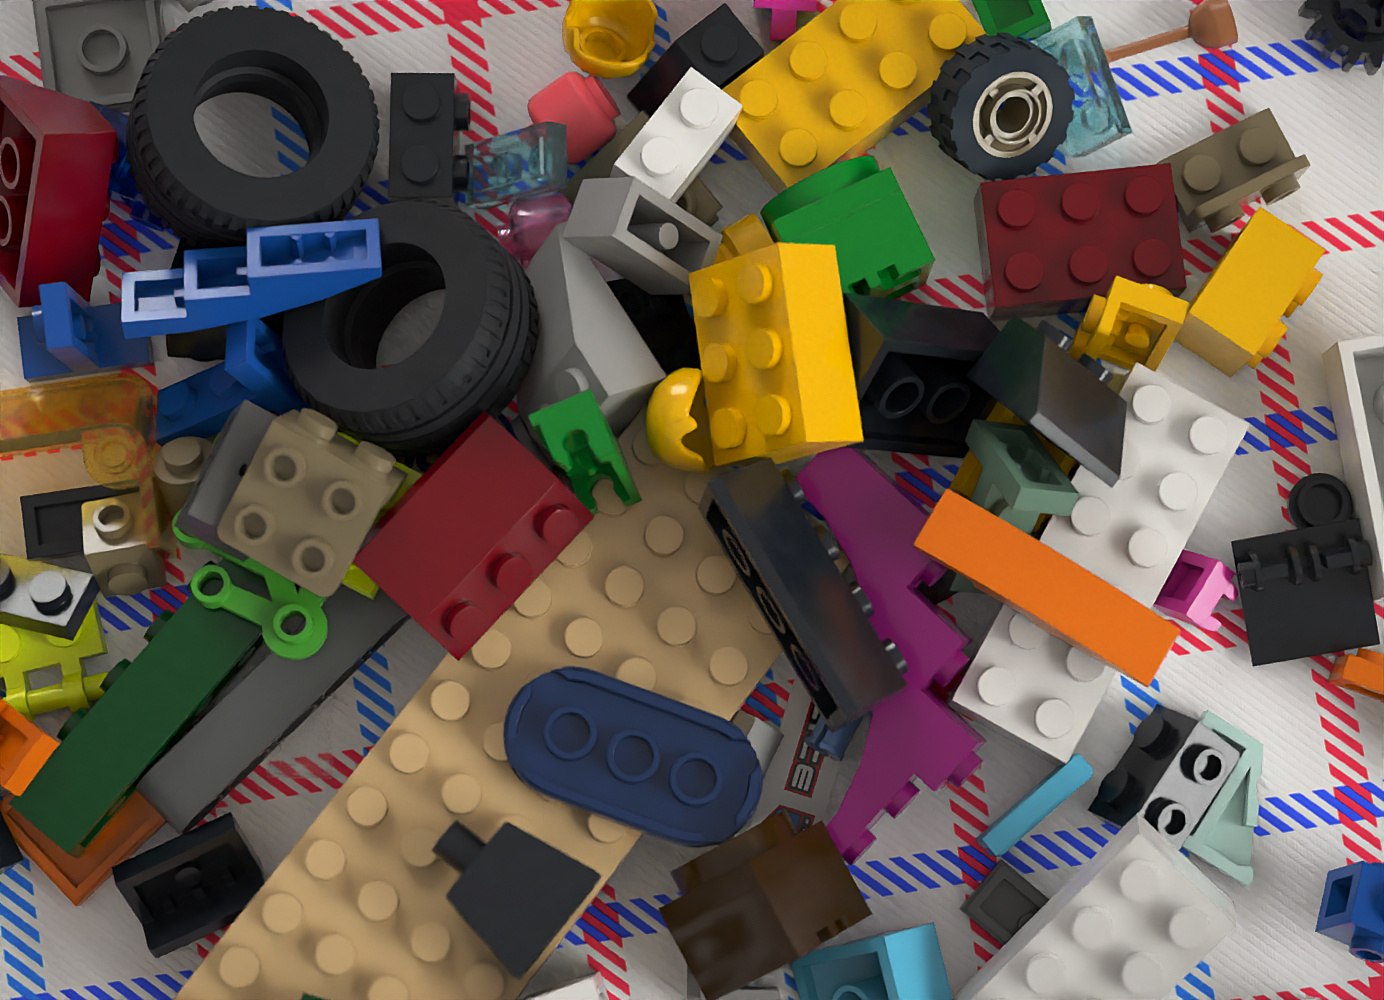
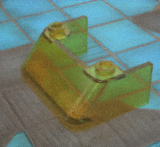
[0,373,179,560]

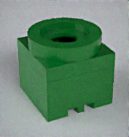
[760,155,935,300]

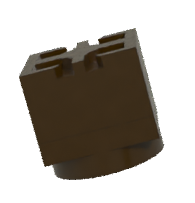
[658,810,872,1000]

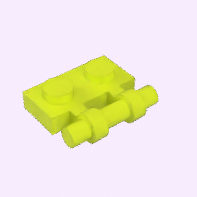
[0,598,110,722]

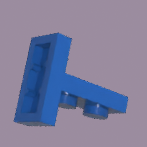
[17,282,154,383]
[155,318,315,447]

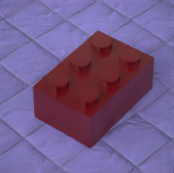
[973,163,1187,322]

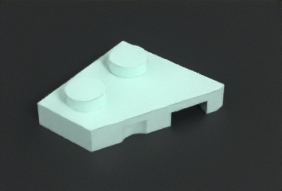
[1181,710,1264,887]

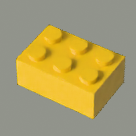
[688,243,863,467]

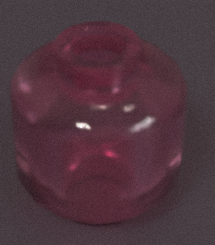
[497,193,574,271]

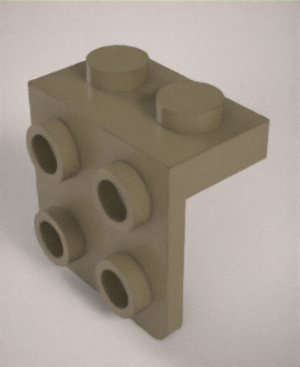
[217,408,408,597]

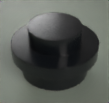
[1287,473,1353,529]

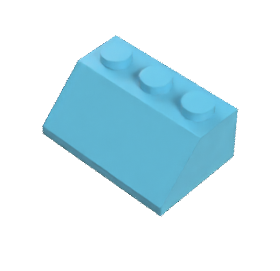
[791,922,953,1000]

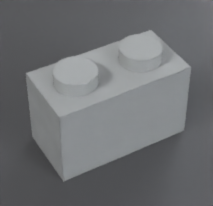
[562,176,723,295]

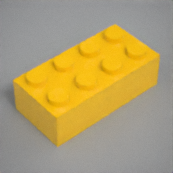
[722,0,988,195]

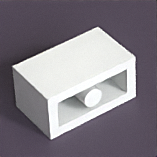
[610,67,743,203]

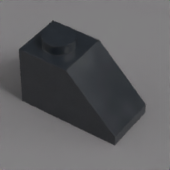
[626,3,764,118]

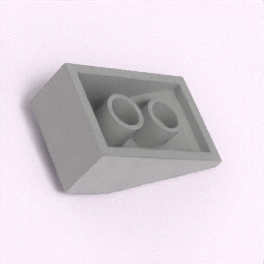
[516,221,667,467]

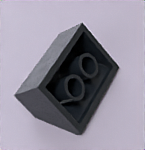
[842,293,1000,458]

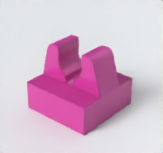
[753,0,817,41]
[1153,549,1239,632]

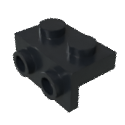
[1087,704,1240,851]
[111,812,267,958]

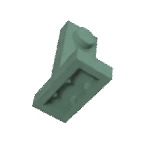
[942,419,1079,594]

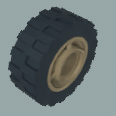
[927,32,1075,181]

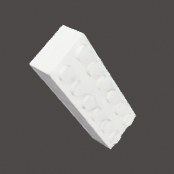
[946,362,1250,766]

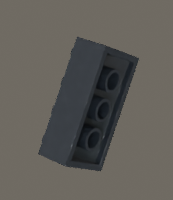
[698,457,908,733]

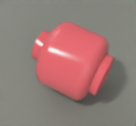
[524,71,621,165]

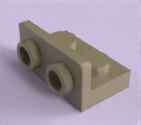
[1157,107,1311,233]

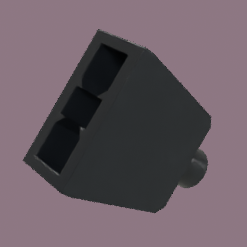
[431,819,602,982]

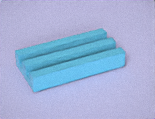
[975,753,1094,857]

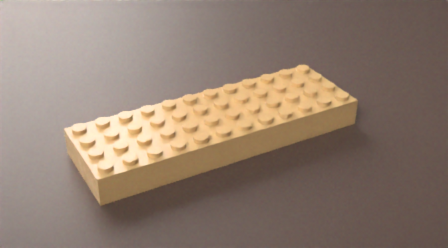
[173,404,850,1000]

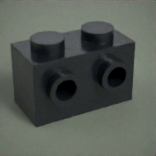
[388,73,471,208]

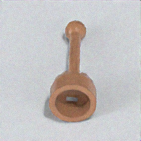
[1085,0,1238,72]

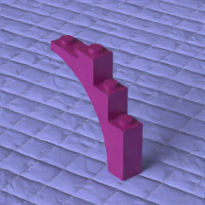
[796,447,987,866]

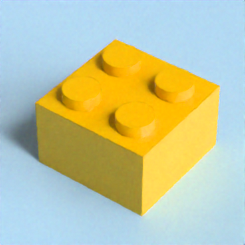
[1174,207,1326,378]

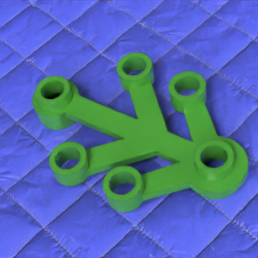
[172,433,328,660]

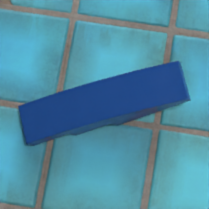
[121,218,382,339]

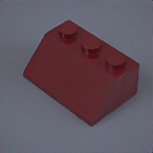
[0,75,119,308]
[352,411,595,661]

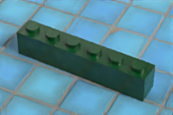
[8,558,302,858]

